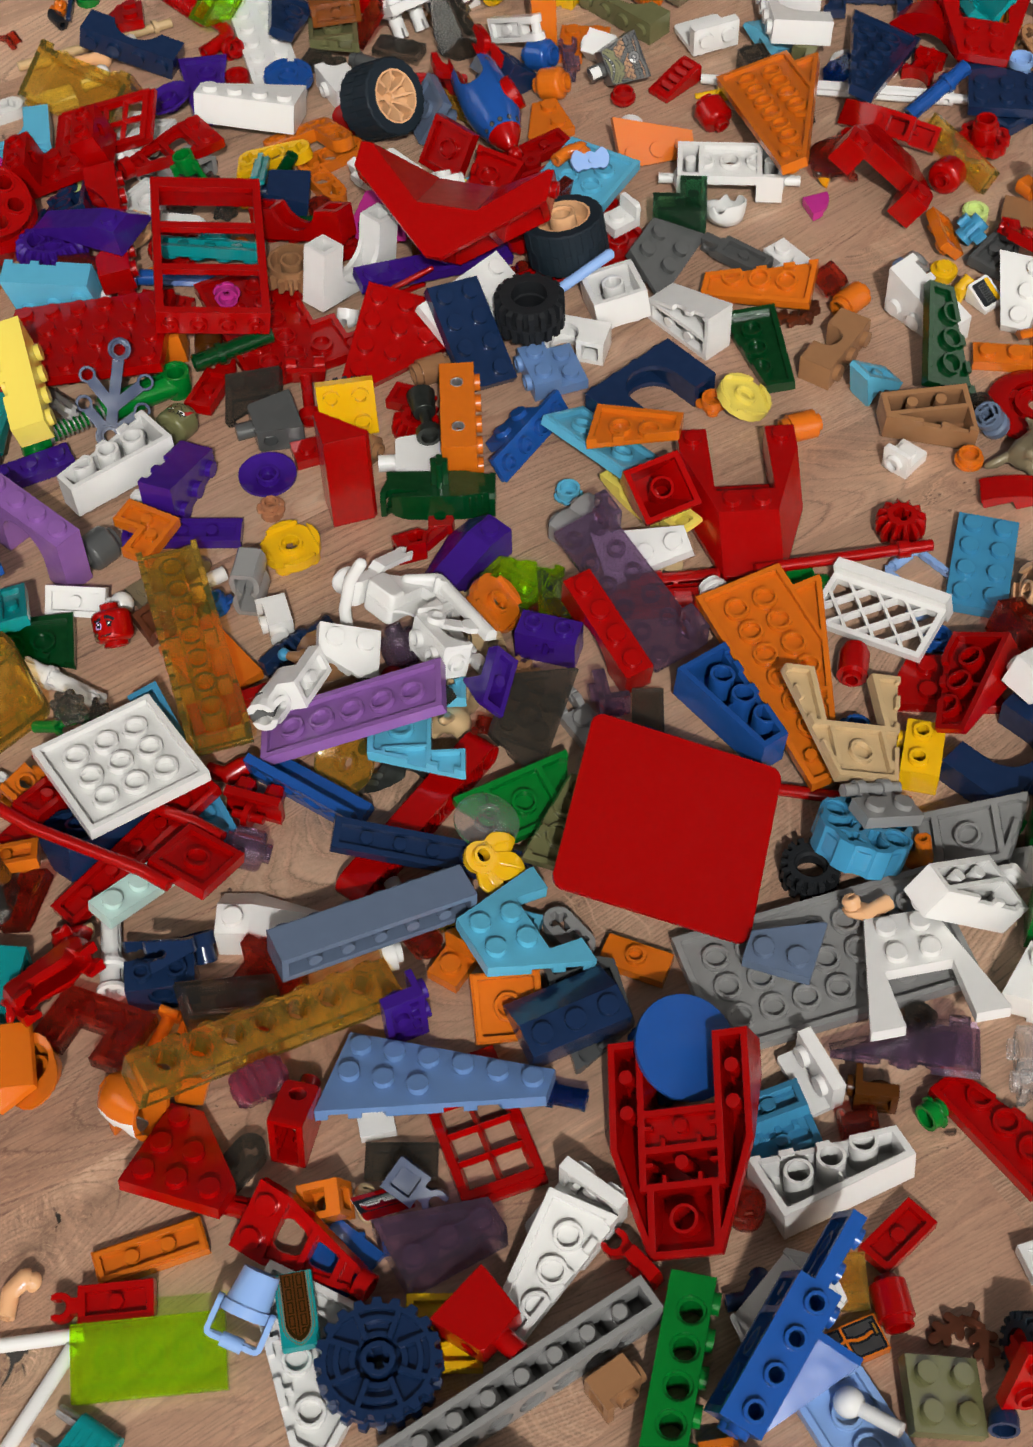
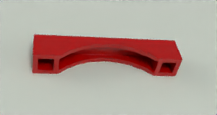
[83,160,140,296]

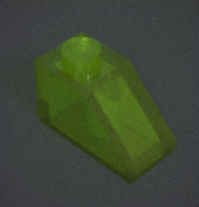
[188,0,243,28]

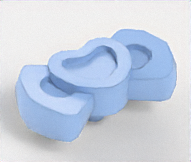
[570,146,610,173]

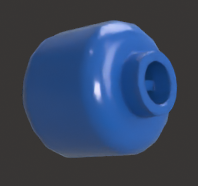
[521,39,560,71]

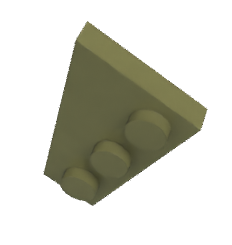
[520,773,577,871]

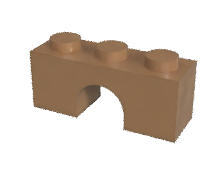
[798,307,872,390]

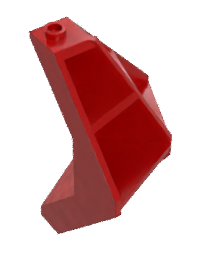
[354,141,560,265]

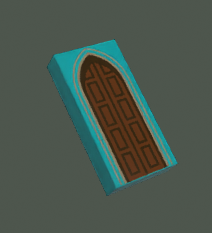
[275,1269,321,1354]

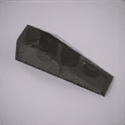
[429,0,481,62]

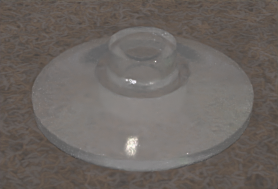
[453,793,520,844]

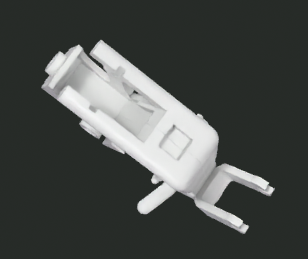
[332,547,497,679]

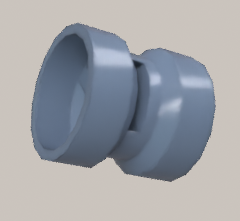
[974,401,1011,439]

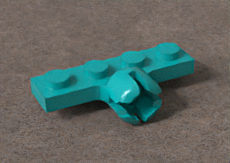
[161,221,266,264]

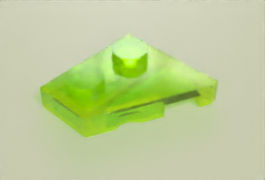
[480,556,565,610]

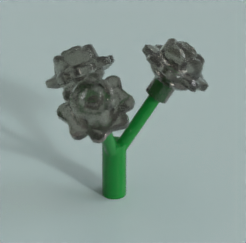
[31,689,112,736]

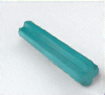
[250,152,270,191]

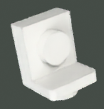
[604,192,641,239]
[881,438,927,479]

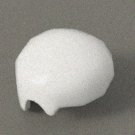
[705,194,747,227]

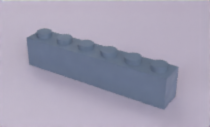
[266,864,477,983]

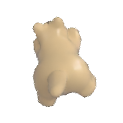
[432,678,479,741]

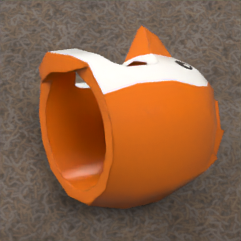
[97,1070,170,1142]

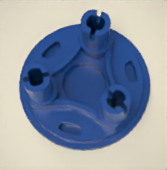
[627,994,731,1106]

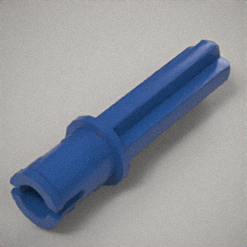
[136,269,216,287]

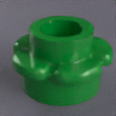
[915,1096,949,1131]

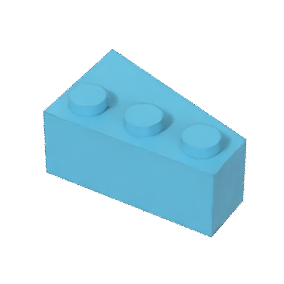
[0,259,102,309]

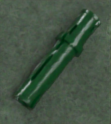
[190,328,275,372]

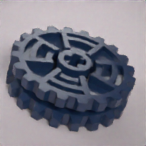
[314,1296,445,1435]

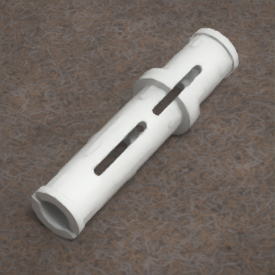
[18,656,107,712]

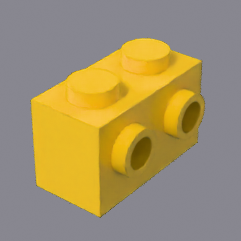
[897,718,946,795]

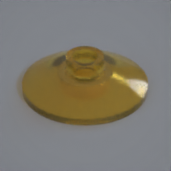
[314,738,375,794]

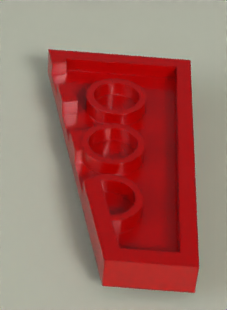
[468,144,526,187]
[928,1069,1033,1202]

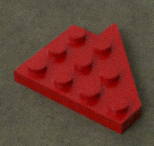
[341,281,447,388]

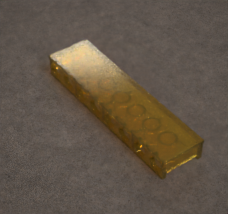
[135,539,254,756]

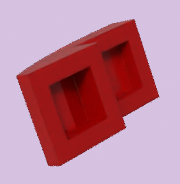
[979,475,1033,509]

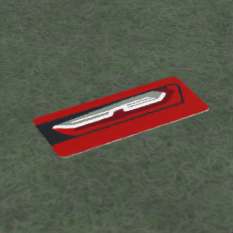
[350,1189,415,1221]

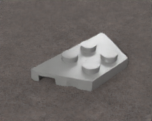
[911,791,1030,865]

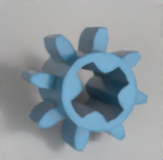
[955,212,989,246]

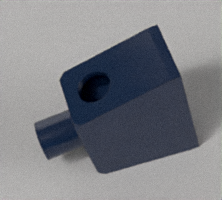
[260,169,311,216]

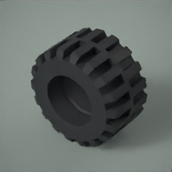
[494,272,565,346]

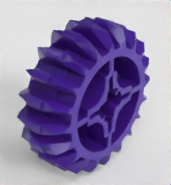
[15,225,89,266]

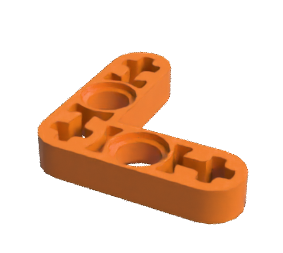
[263,117,355,153]
[296,136,362,204]

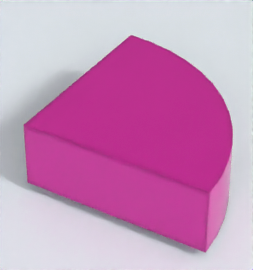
[802,191,829,221]

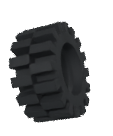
[779,837,841,901]

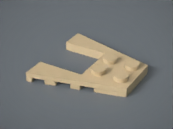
[780,663,901,783]

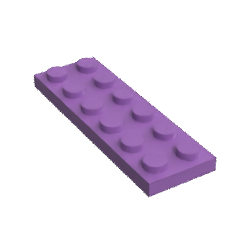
[260,657,447,765]

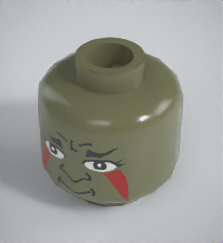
[156,403,199,445]

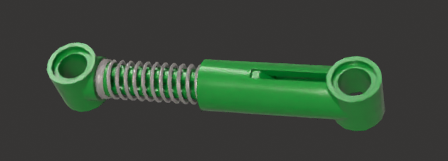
[20,361,193,457]

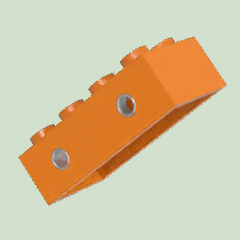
[439,362,484,473]

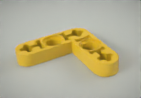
[236,139,313,209]

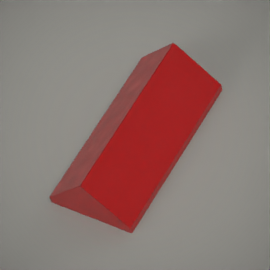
[313,411,378,527]

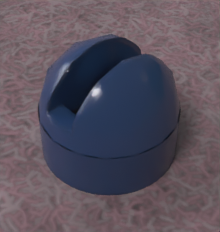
[987,1404,1021,1439]

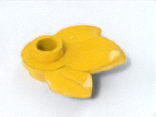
[463,831,526,895]

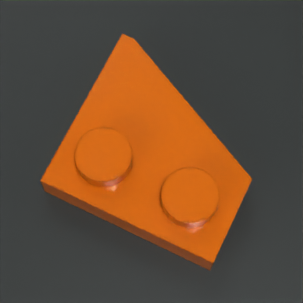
[528,97,575,141]

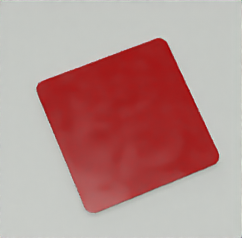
[552,714,781,944]

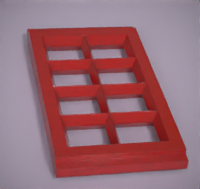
[55,88,158,153]
[427,1045,549,1213]

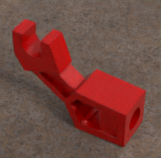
[391,515,455,565]

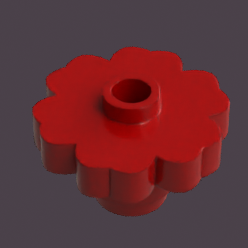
[956,112,1011,161]

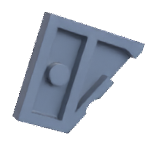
[741,922,828,985]

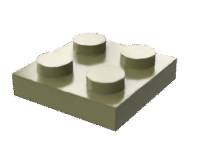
[898,1353,989,1442]

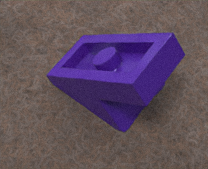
[463,645,518,718]

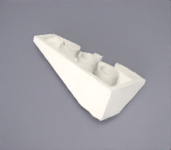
[214,893,321,955]

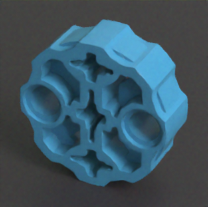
[810,796,914,880]

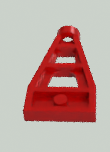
[116,114,226,181]
[229,1177,379,1303]

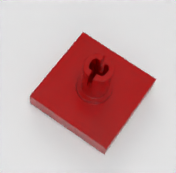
[418,113,480,176]

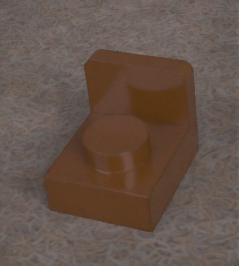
[846,1062,900,1114]

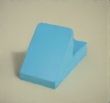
[850,360,903,406]

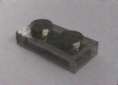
[372,34,427,66]

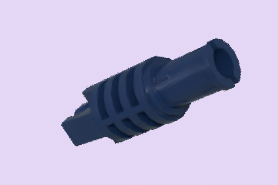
[258,615,334,678]

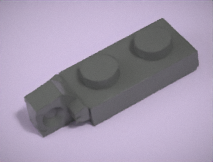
[700,232,774,271]

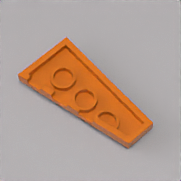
[701,259,819,310]

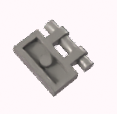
[839,779,925,829]

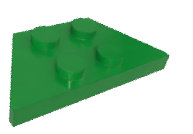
[452,749,568,844]

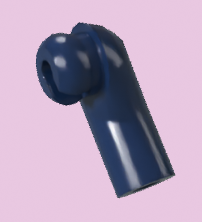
[723,1267,768,1313]

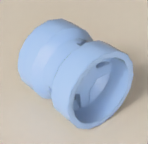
[1007,49,1033,74]

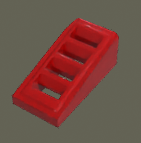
[648,55,702,104]

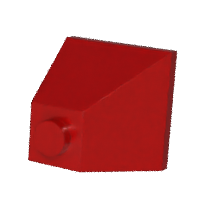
[620,449,702,527]

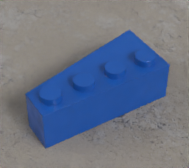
[673,642,788,766]

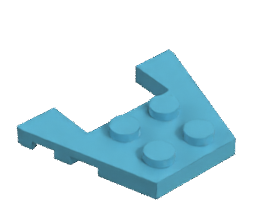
[367,677,467,780]
[456,867,597,977]

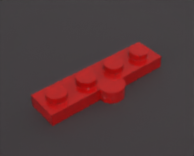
[503,127,570,172]

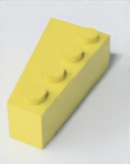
[0,315,56,448]

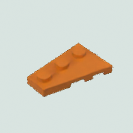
[610,117,694,167]
[586,403,684,449]

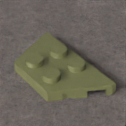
[308,18,360,53]

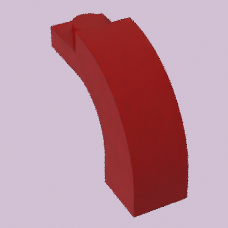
[889,0,963,63]

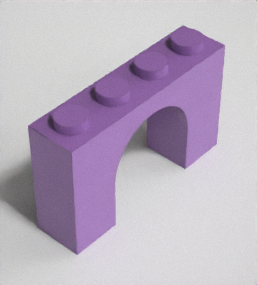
[0,473,93,586]

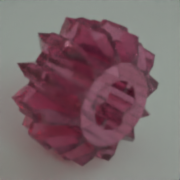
[228,1055,290,1109]

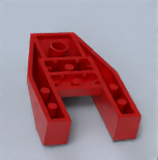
[676,424,803,581]
[607,1026,762,1262]

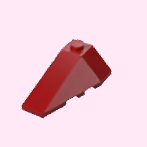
[935,631,1021,734]

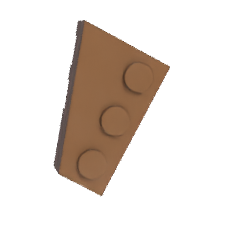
[876,383,979,449]

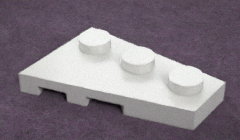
[1000,249,1033,334]

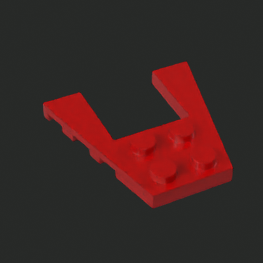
[937,0,1030,68]

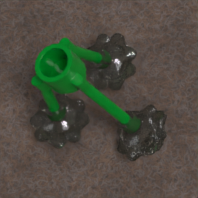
[165,148,238,222]

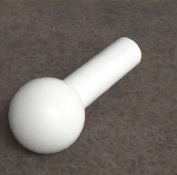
[833,1386,906,1438]

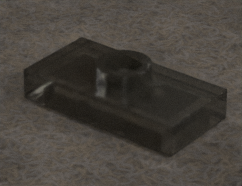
[364,1142,440,1182]

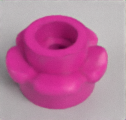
[213,281,240,307]

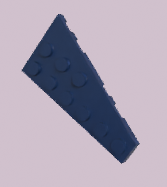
[848,9,921,103]
[967,62,1033,119]

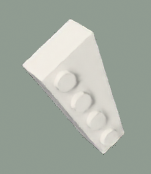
[56,409,174,517]

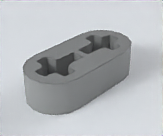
[543,906,596,956]

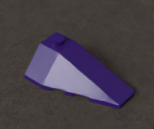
[33,208,151,256]
[425,514,512,592]

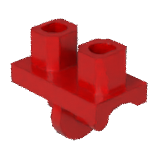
[223,776,286,831]

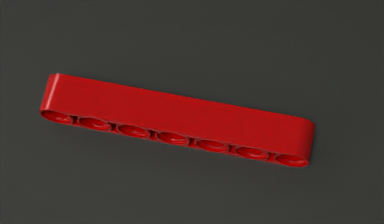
[335,731,499,901]

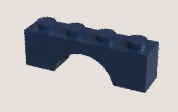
[79,9,184,80]

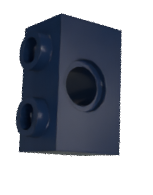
[124,953,201,1013]

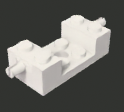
[658,141,801,203]

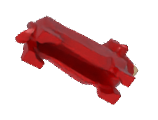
[0,922,106,1027]

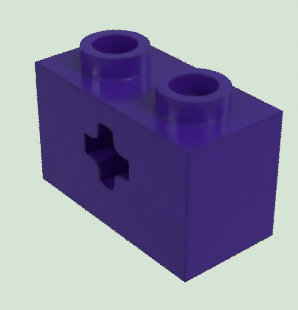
[514,609,583,669]

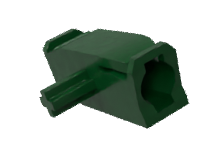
[380,454,496,520]

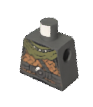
[587,30,651,87]

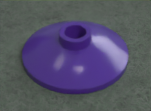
[155,80,191,115]
[238,452,297,497]

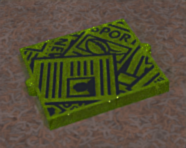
[537,568,573,620]

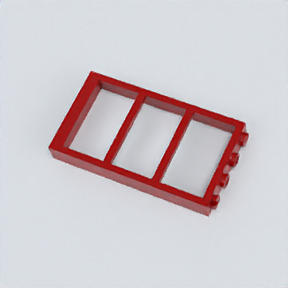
[150,176,271,334]

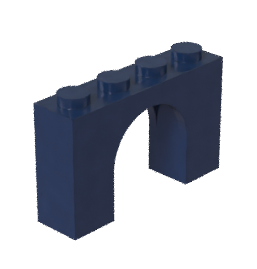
[585,338,716,413]
[939,692,1033,802]

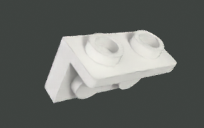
[777,1026,847,1118]

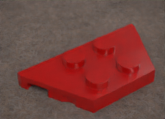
[897,654,1005,714]

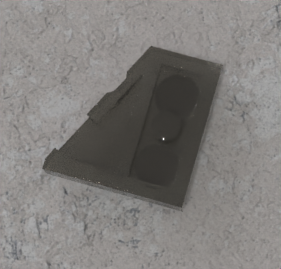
[225,365,283,428]

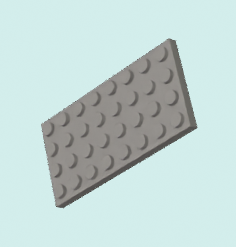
[671,865,979,1050]

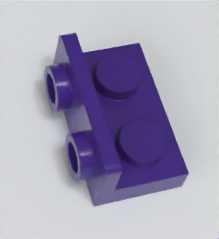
[379,968,432,1042]

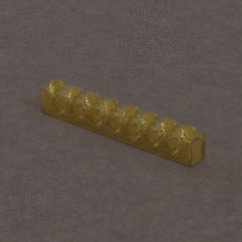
[121,957,402,1110]

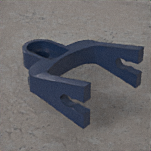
[122,929,218,974]

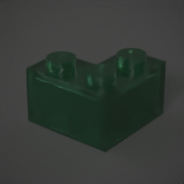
[653,175,707,234]

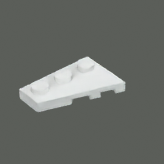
[590,525,695,588]

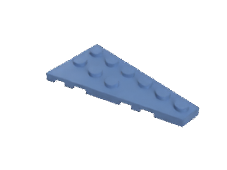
[314,1032,556,1121]

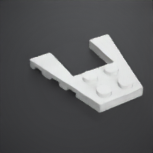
[863,910,1012,1042]

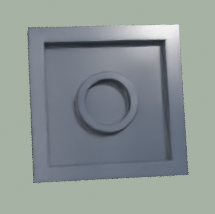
[413,72,457,145]

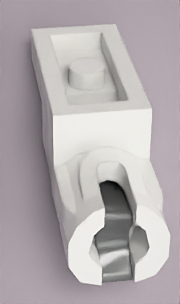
[247,645,332,731]

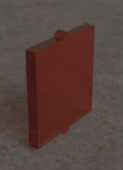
[357,0,384,50]

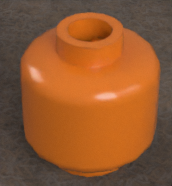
[532,66,571,101]

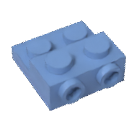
[513,342,589,402]

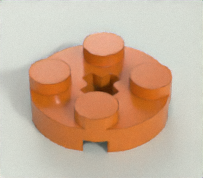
[466,573,522,633]

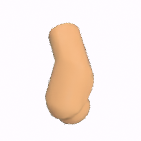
[74,52,112,69]
[0,1268,42,1322]

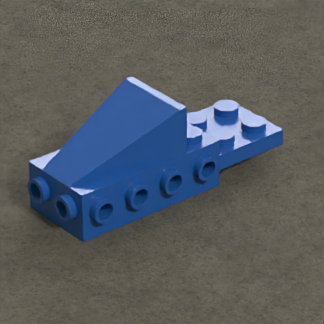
[703,1209,868,1443]

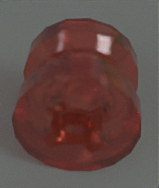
[732,1186,766,1233]

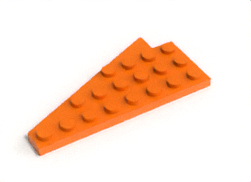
[716,50,820,175]
[695,563,836,792]

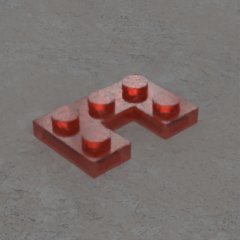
[33,985,159,1073]

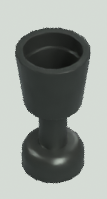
[406,384,441,446]

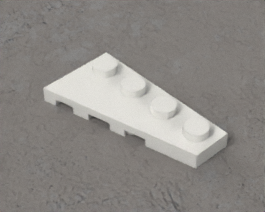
[503,1187,619,1342]

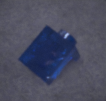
[823,52,850,82]

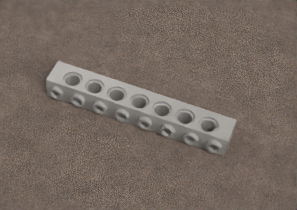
[377,1275,663,1447]

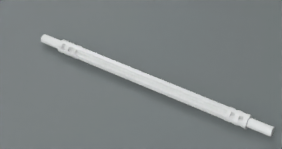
[701,74,967,106]

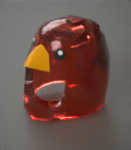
[808,135,858,189]

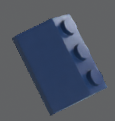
[503,965,633,1067]

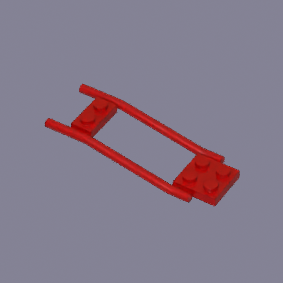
[0,754,245,900]

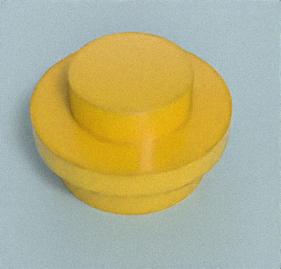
[930,259,958,284]

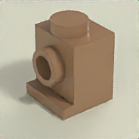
[584,1352,648,1424]

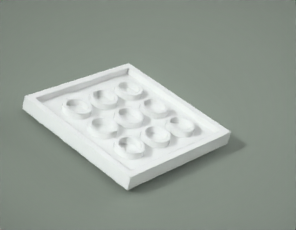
[31,693,211,840]

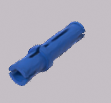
[903,60,972,119]

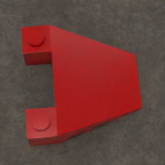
[827,124,933,228]

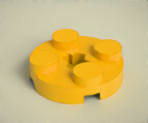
[260,520,321,576]

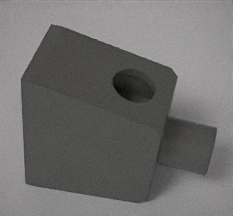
[234,389,305,452]

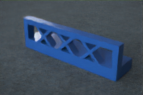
[243,753,375,823]

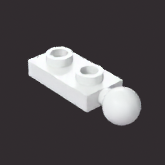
[45,584,134,618]

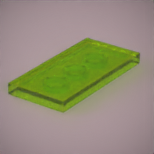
[69,1309,230,1406]

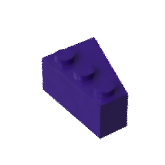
[137,440,217,518]

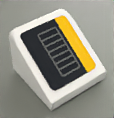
[965,274,1000,315]

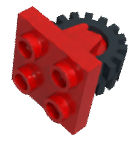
[995,1310,1033,1410]

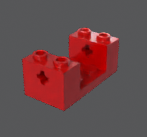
[2,103,117,200]

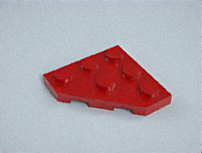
[118,1103,237,1219]

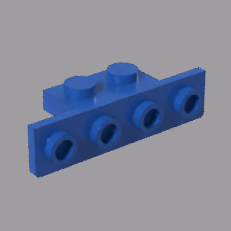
[486,389,568,482]

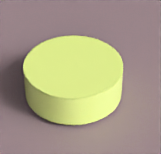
[961,200,989,222]

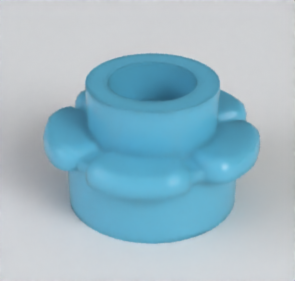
[554,479,583,506]

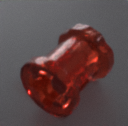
[836,1104,880,1141]

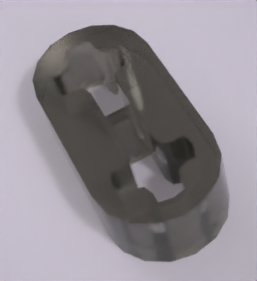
[223,1133,268,1195]

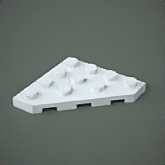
[259,1259,384,1447]

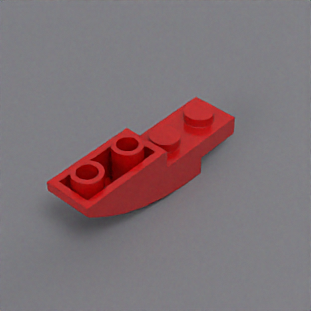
[837,98,943,155]

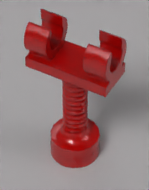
[284,355,326,428]

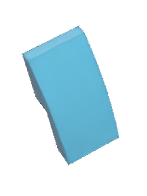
[743,19,793,55]

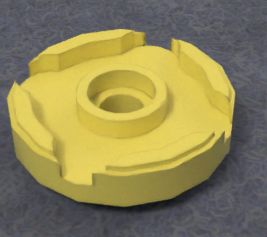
[716,373,772,422]

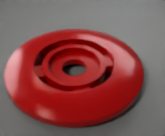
[986,369,1033,439]

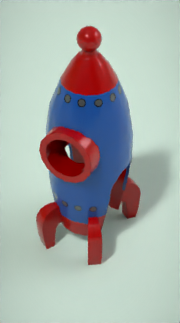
[430,23,527,160]

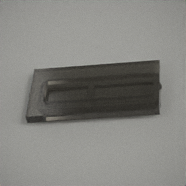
[173,973,289,1033]

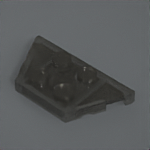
[487,667,579,767]

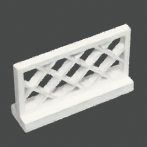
[823,557,953,663]

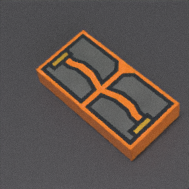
[825,1313,891,1364]

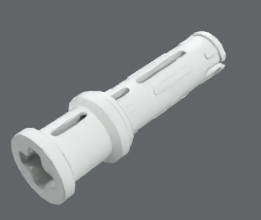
[96,921,126,1002]

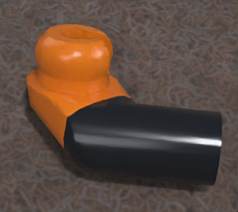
[47,0,68,31]

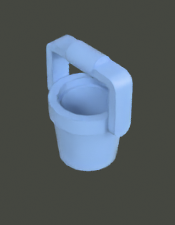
[204,1264,280,1356]

